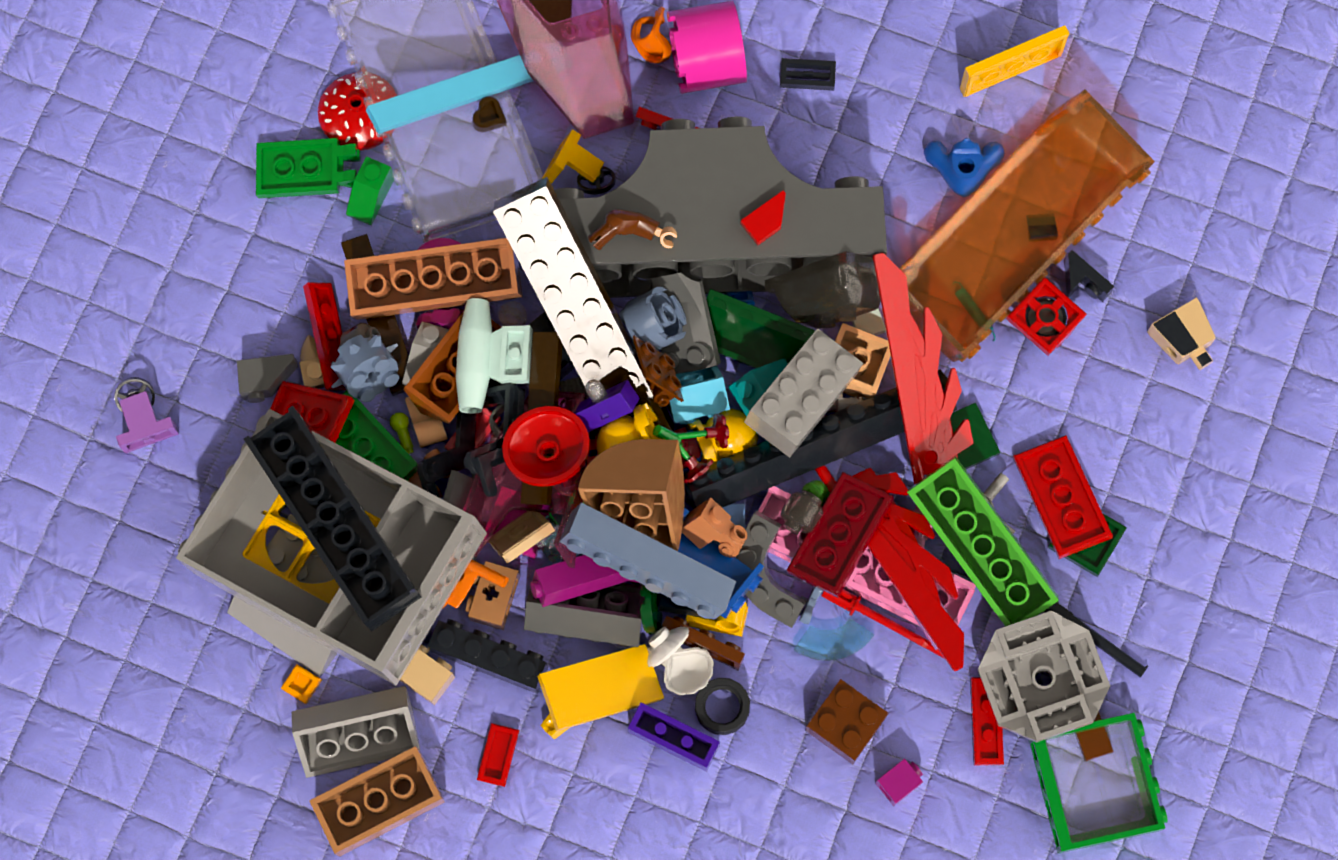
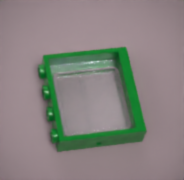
[1028,713,1168,854]

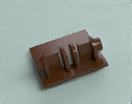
[632,335,684,407]

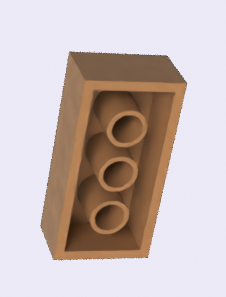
[309,746,445,857]

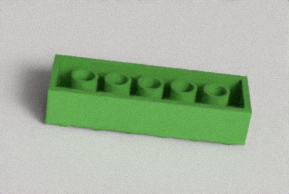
[907,456,1059,627]

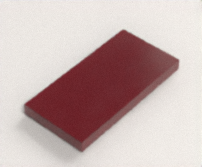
[787,472,894,598]

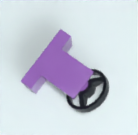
[115,377,179,454]

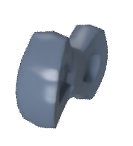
[799,586,823,624]

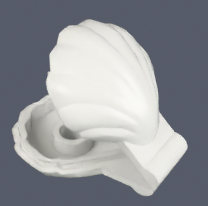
[647,627,714,695]

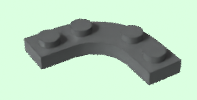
[736,511,807,628]

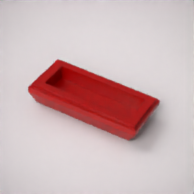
[477,723,520,787]

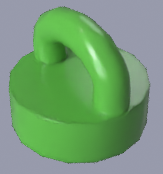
[802,480,830,508]

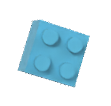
[667,365,730,424]

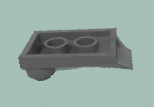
[649,272,721,374]

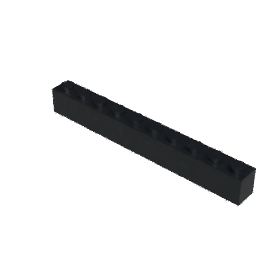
[684,369,957,509]

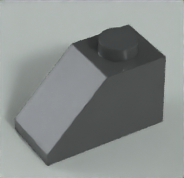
[237,354,298,403]

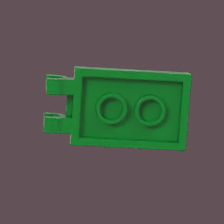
[256,138,360,198]

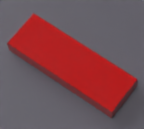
[970,677,1004,766]

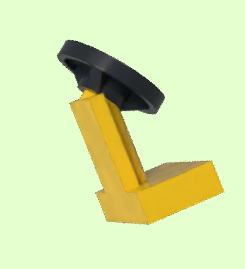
[541,129,616,195]

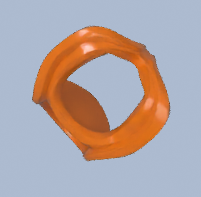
[630,6,672,63]

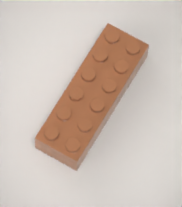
[344,238,523,320]

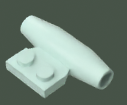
[456,298,533,414]

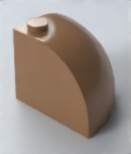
[578,439,685,551]

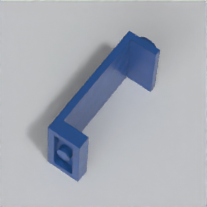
[678,508,764,619]

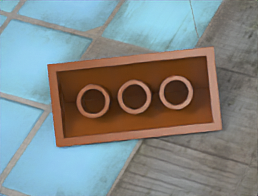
[404,311,502,424]

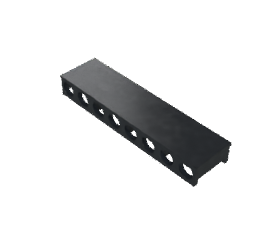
[244,406,421,632]

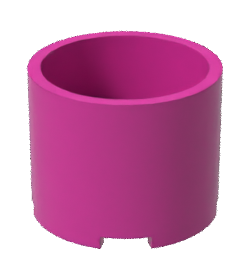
[667,0,747,94]

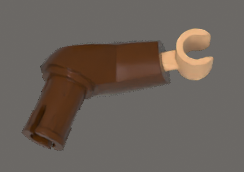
[588,209,677,250]

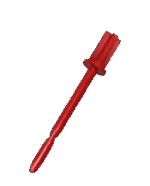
[821,589,945,659]

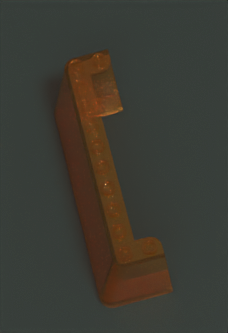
[875,89,1155,362]

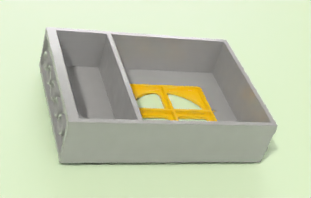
[176,409,487,686]

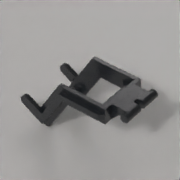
[417,378,525,498]

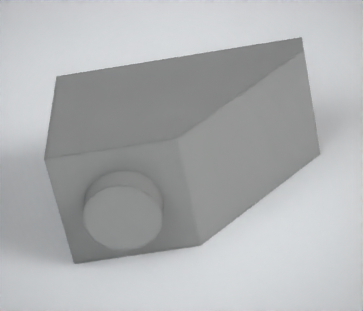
[403,322,449,385]

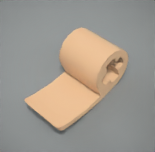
[405,397,448,448]

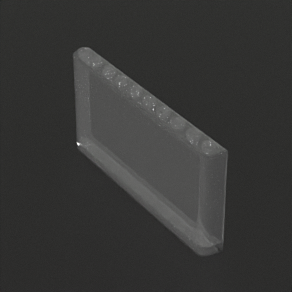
[327,0,543,243]

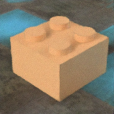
[835,323,891,400]

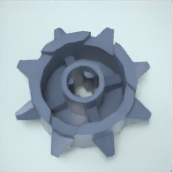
[331,335,399,402]

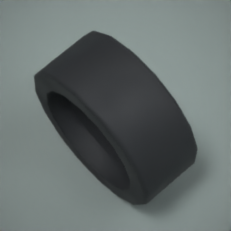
[695,678,750,735]

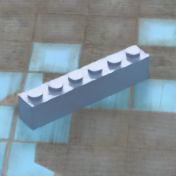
[559,502,736,620]

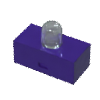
[574,379,640,432]

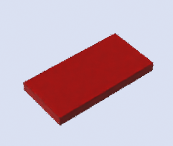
[1013,435,1113,559]

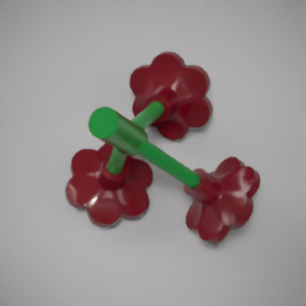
[653,414,729,483]

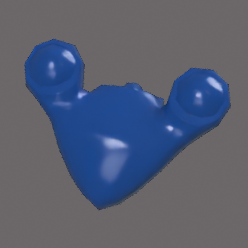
[924,138,1005,198]

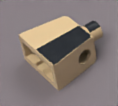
[1147,297,1215,370]

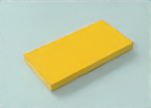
[960,25,1069,97]
[537,644,664,732]

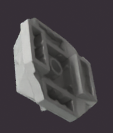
[978,611,1110,743]

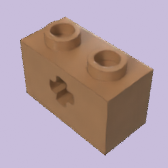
[465,561,520,630]

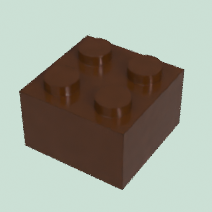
[805,679,889,765]

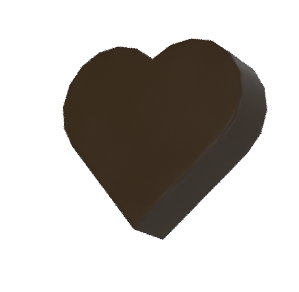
[472,96,507,132]

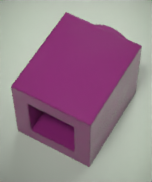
[875,759,923,807]

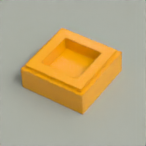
[281,664,322,704]

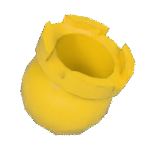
[596,403,660,455]
[686,408,758,463]

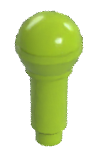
[389,412,414,454]

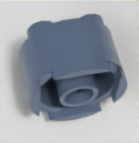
[620,287,687,350]

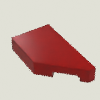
[740,190,786,246]

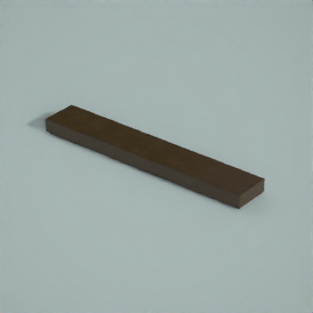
[341,234,409,396]
[521,332,563,505]

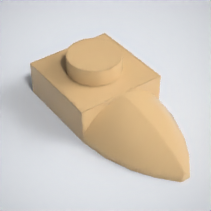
[299,335,325,389]

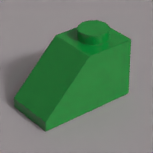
[346,156,395,226]

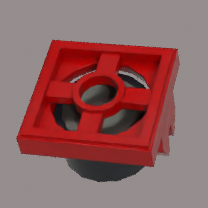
[1006,277,1087,356]

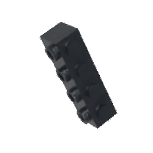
[427,619,548,694]

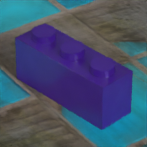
[628,702,720,772]

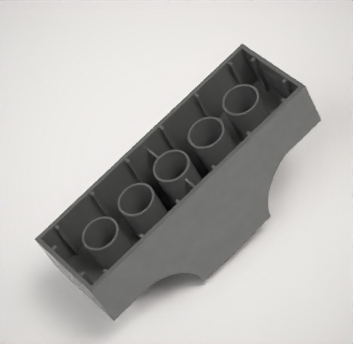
[554,116,887,298]

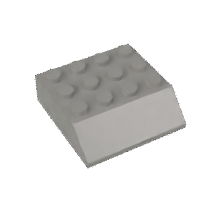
[227,514,338,677]

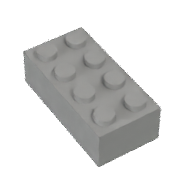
[744,328,863,458]

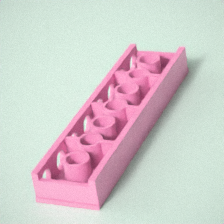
[758,486,976,626]

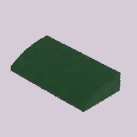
[706,289,815,369]

